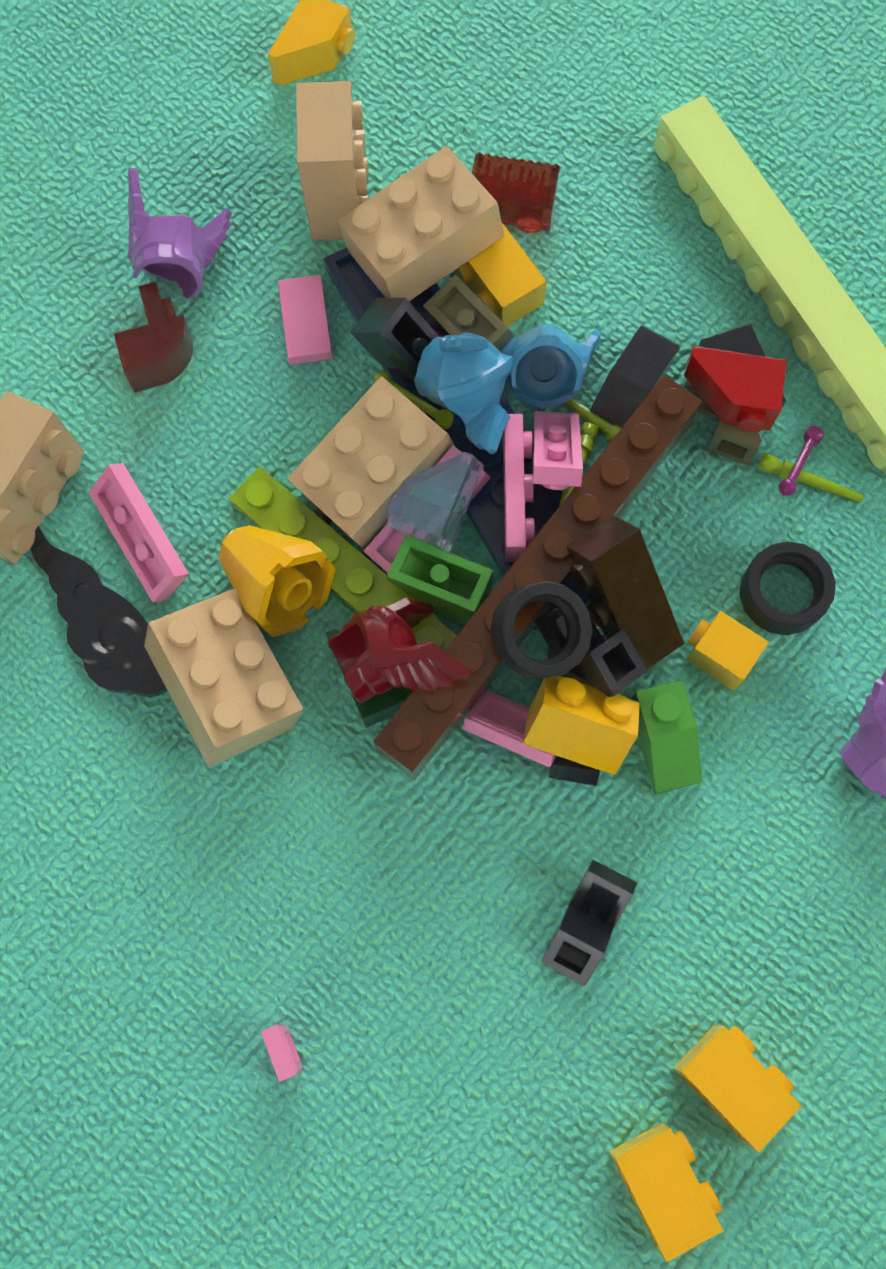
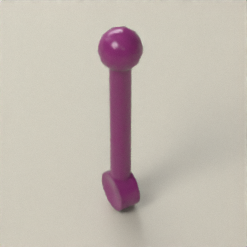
[778,426,824,496]

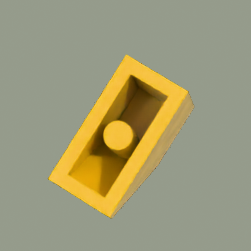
[268,0,355,86]

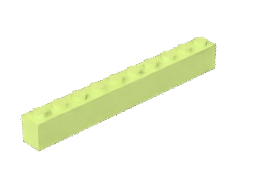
[654,95,886,475]

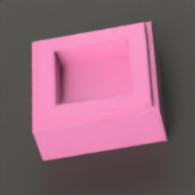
[261,1023,303,1082]

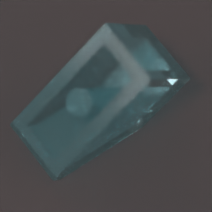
[386,452,485,553]

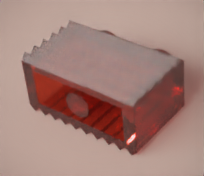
[472,152,560,233]

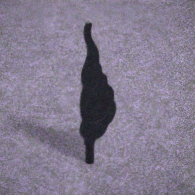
[30,526,168,697]

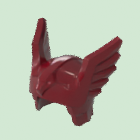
[328,597,471,703]

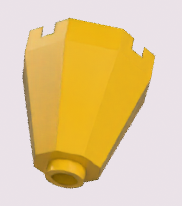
[218,525,336,638]

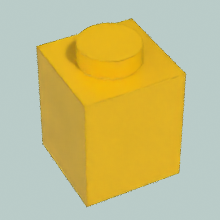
[686,611,769,691]

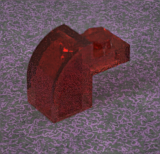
[114,282,193,393]

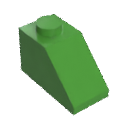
[386,535,493,626]
[631,680,702,794]

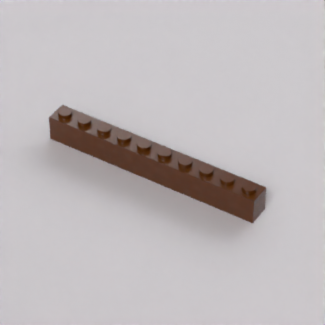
[373,375,702,781]

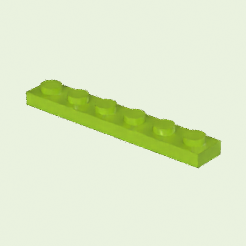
[229,466,457,651]

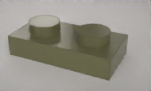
[423,275,515,351]

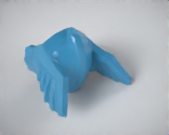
[500,323,601,412]
[414,332,513,454]

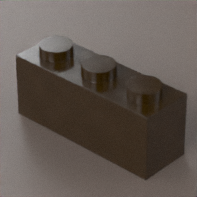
[566,515,684,669]

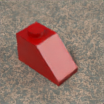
[684,346,787,432]

